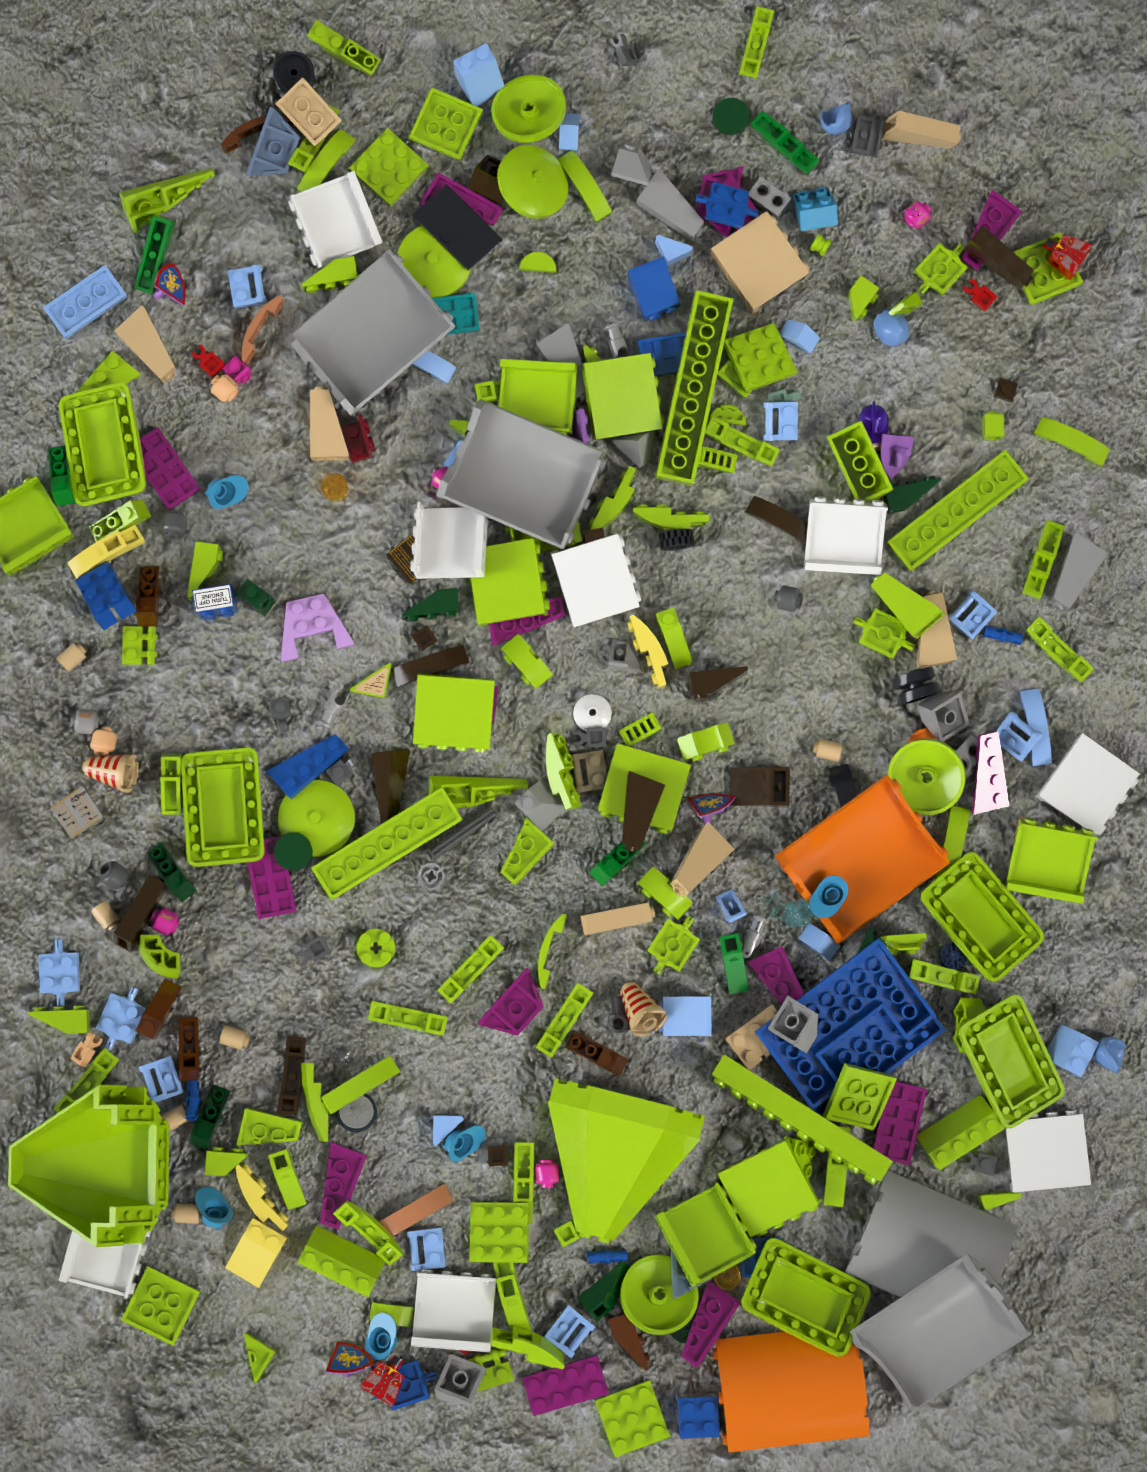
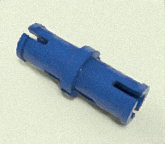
[982,625,1023,645]
[184,1080,200,1121]
[588,1249,627,1265]

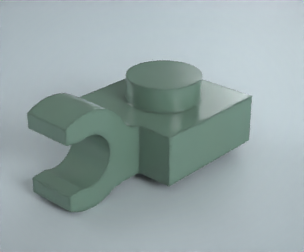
[767,389,802,412]

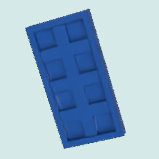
[637,332,686,376]

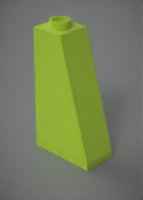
[871,573,946,639]

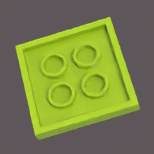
[409,87,483,161]
[349,128,429,207]
[1014,232,1083,306]
[724,323,798,393]
[823,1063,897,1130]
[469,1202,530,1263]
[121,1265,201,1346]
[595,1379,670,1457]

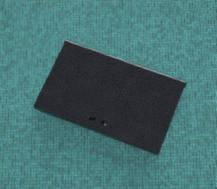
[412,184,503,271]

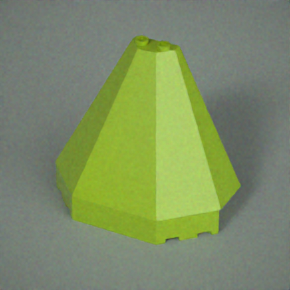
[547,1078,705,1244]
[8,1085,169,1247]

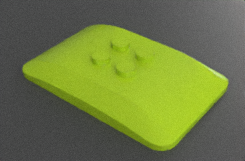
[59,382,146,507]
[181,748,265,867]
[921,852,1044,982]
[959,995,1065,1129]
[741,1238,871,1357]

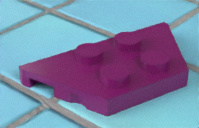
[696,166,744,237]
[477,968,544,1036]

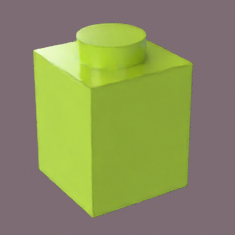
[981,411,1004,441]

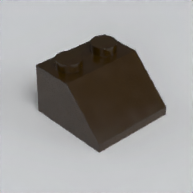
[468,154,505,204]

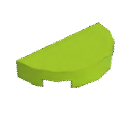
[519,252,557,273]
[708,404,746,426]

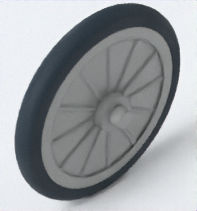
[336,1094,377,1132]

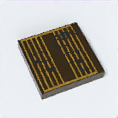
[386,533,417,585]

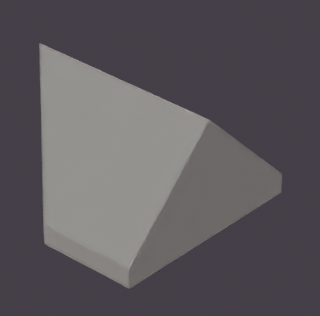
[613,430,655,468]
[608,639,646,674]

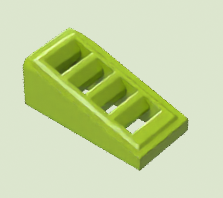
[889,291,923,316]
[698,446,738,474]
[619,712,662,747]
[978,1192,1022,1210]

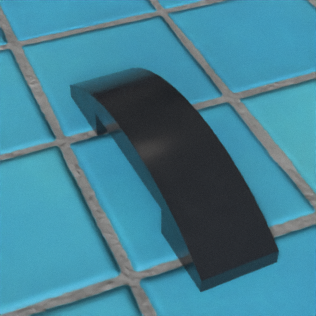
[829,764,858,808]

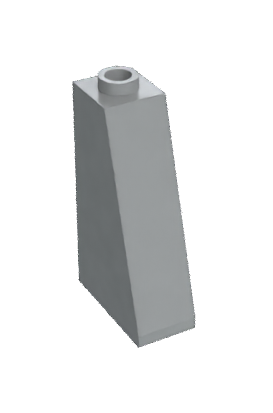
[637,169,704,242]
[536,323,586,403]
[1050,532,1108,612]

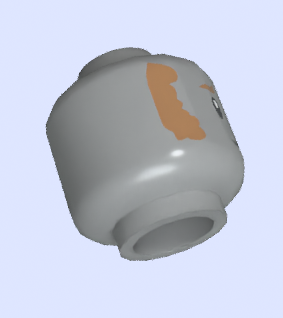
[71,708,99,735]

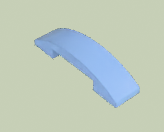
[411,351,456,384]
[1020,688,1052,767]

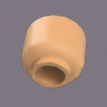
[211,374,239,402]
[90,727,117,756]

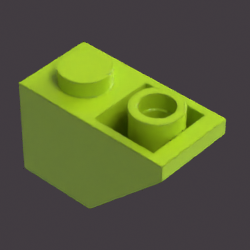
[848,275,879,323]
[205,1147,248,1176]

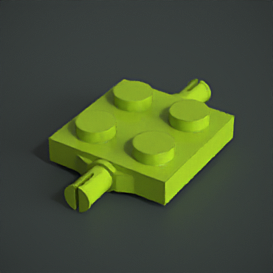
[914,243,968,296]
[853,608,915,660]
[647,916,700,975]

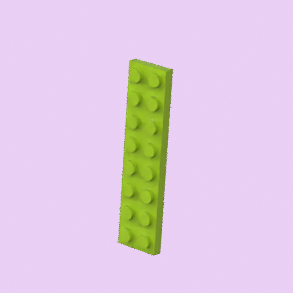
[887,449,1029,572]
[311,786,463,901]

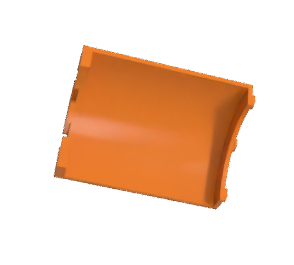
[775,775,950,944]
[712,1332,869,1453]

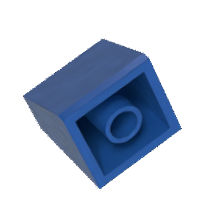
[627,256,680,322]

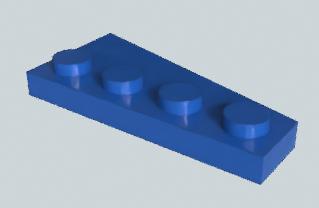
[266,734,349,799]

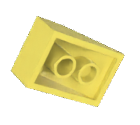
[225,1216,289,1288]

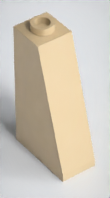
[881,111,961,149]
[114,305,177,384]
[310,387,350,461]
[916,591,957,669]
[670,822,735,898]
[580,902,655,936]

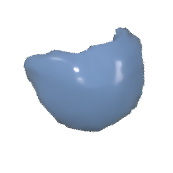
[820,101,852,135]
[873,309,909,347]
[1094,1036,1127,1075]

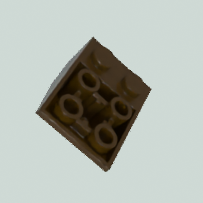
[730,767,790,807]

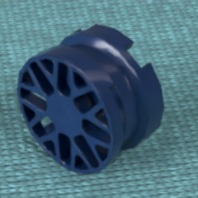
[939,942,968,969]

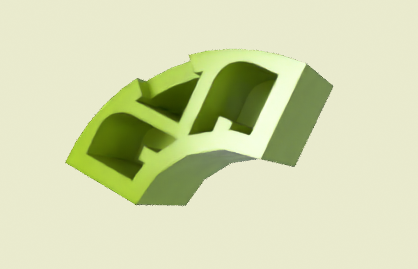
[501,634,553,689]
[677,722,735,762]
[638,866,693,920]
[138,935,180,979]
[953,998,986,1053]

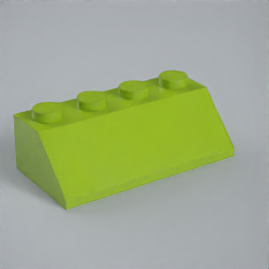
[827,421,893,503]
[916,1094,1005,1170]
[297,1225,385,1297]

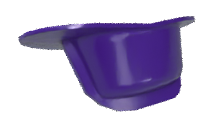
[858,401,889,444]

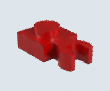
[963,278,998,312]
[191,344,225,379]

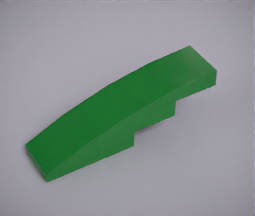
[750,111,820,175]

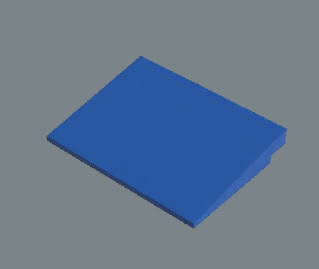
[754,938,946,1120]

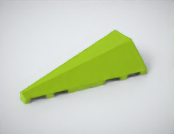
[119,168,215,233]
[429,776,528,809]

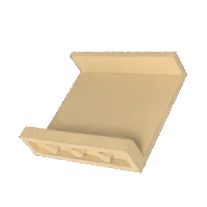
[710,211,810,314]

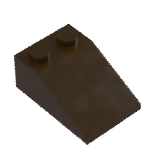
[688,666,748,702]

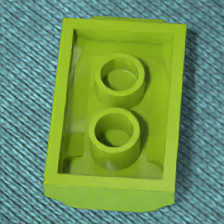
[880,933,926,955]

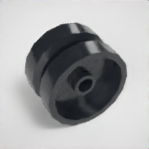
[273,51,315,95]
[892,666,941,705]

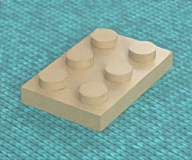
[275,78,342,146]

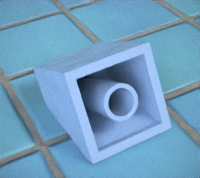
[453,43,504,106]
[659,996,711,1036]

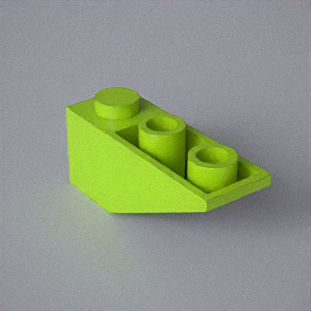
[301,256,358,293]
[89,500,151,542]
[28,1006,90,1034]
[268,1148,307,1210]

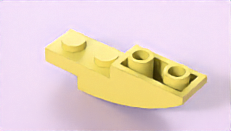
[68,525,145,579]
[627,615,668,689]
[236,1163,290,1231]

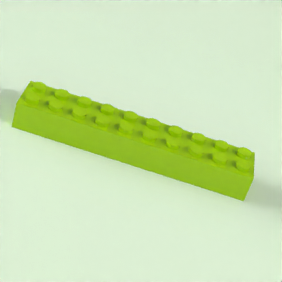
[655,290,733,487]
[712,1055,893,1185]

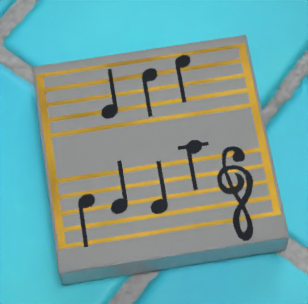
[50,786,105,839]

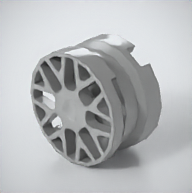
[418,863,445,890]

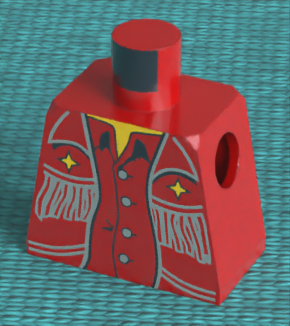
[1043,235,1092,280]
[360,1355,405,1406]

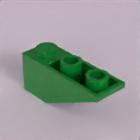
[48,446,76,506]
[589,841,646,887]
[718,933,749,994]

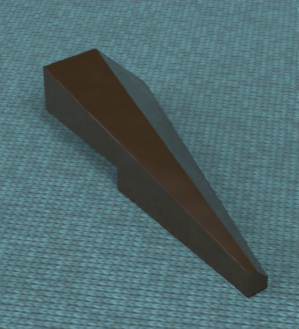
[371,750,410,824]

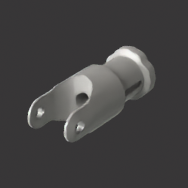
[604,323,629,359]
[316,685,350,730]
[742,914,769,958]

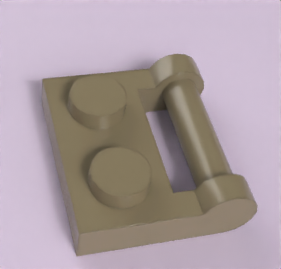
[571,750,607,793]

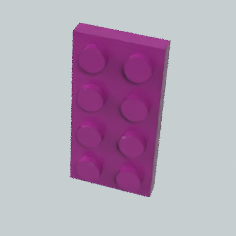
[140,427,201,511]
[247,836,297,919]
[873,1082,927,1166]
[522,1354,609,1416]

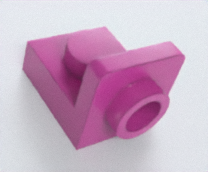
[222,355,252,385]

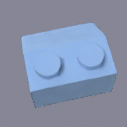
[1047,1024,1099,1077]

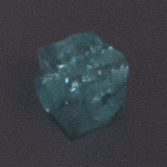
[781,898,814,929]

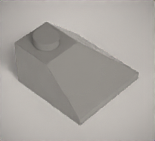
[611,142,653,186]
[917,692,970,742]
[514,778,565,831]
[768,996,818,1053]
[434,1354,486,1405]

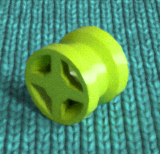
[810,233,832,257]

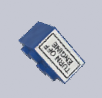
[192,584,238,621]
[677,1393,720,1439]

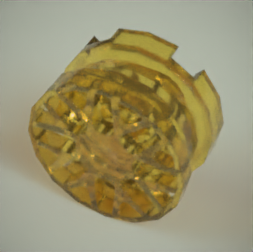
[321,473,349,502]
[713,1265,741,1290]

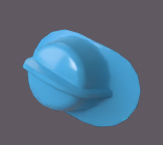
[205,475,249,509]
[809,875,848,918]
[442,1125,486,1162]
[195,1187,233,1231]
[365,1312,397,1360]

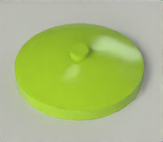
[491,75,566,143]
[497,145,568,219]
[398,226,472,298]
[888,738,966,815]
[278,780,355,857]
[620,1255,699,1335]

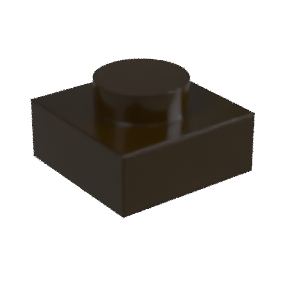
[993,378,1018,402]
[411,625,438,652]
[487,1145,508,1166]

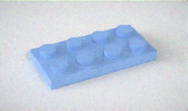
[43,265,128,339]

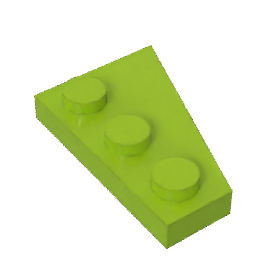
[76,351,142,393]
[501,817,555,886]
[236,1107,303,1146]

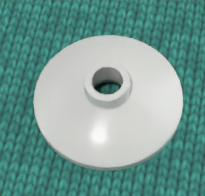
[573,694,612,731]

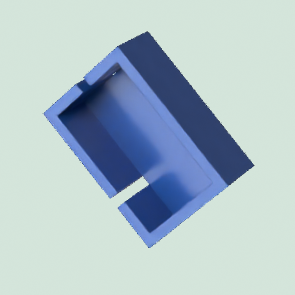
[75,561,137,631]

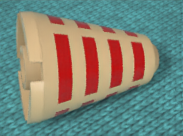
[82,754,139,793]
[620,982,667,1037]

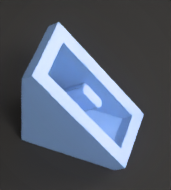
[559,113,579,151]
[655,235,693,266]
[780,319,820,355]
[715,889,747,924]
[798,923,840,961]
[433,1115,464,1146]

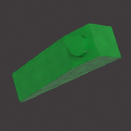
[134,215,176,294]

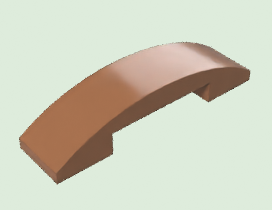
[242,295,285,366]
[378,1184,454,1236]

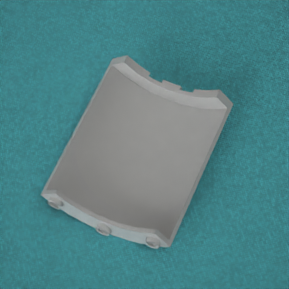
[286,250,456,416]
[436,399,607,549]
[844,1171,1017,1297]
[850,1254,1032,1410]

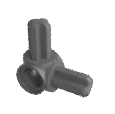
[607,996,631,1034]

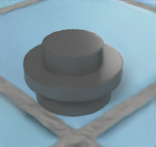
[335,1046,353,1064]

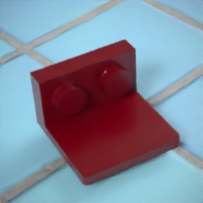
[342,414,376,464]

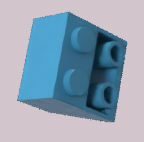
[792,187,838,231]

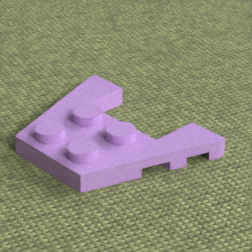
[281,594,355,663]

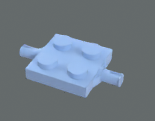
[39,940,80,1006]
[95,986,147,1050]

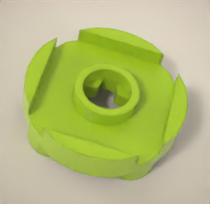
[357,929,396,968]

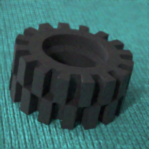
[659,529,695,551]

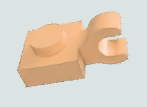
[70,1032,103,1068]

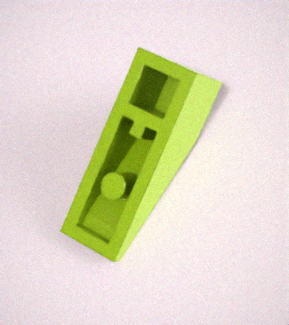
[187,541,223,601]
[655,607,693,670]

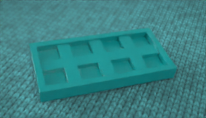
[432,293,480,335]

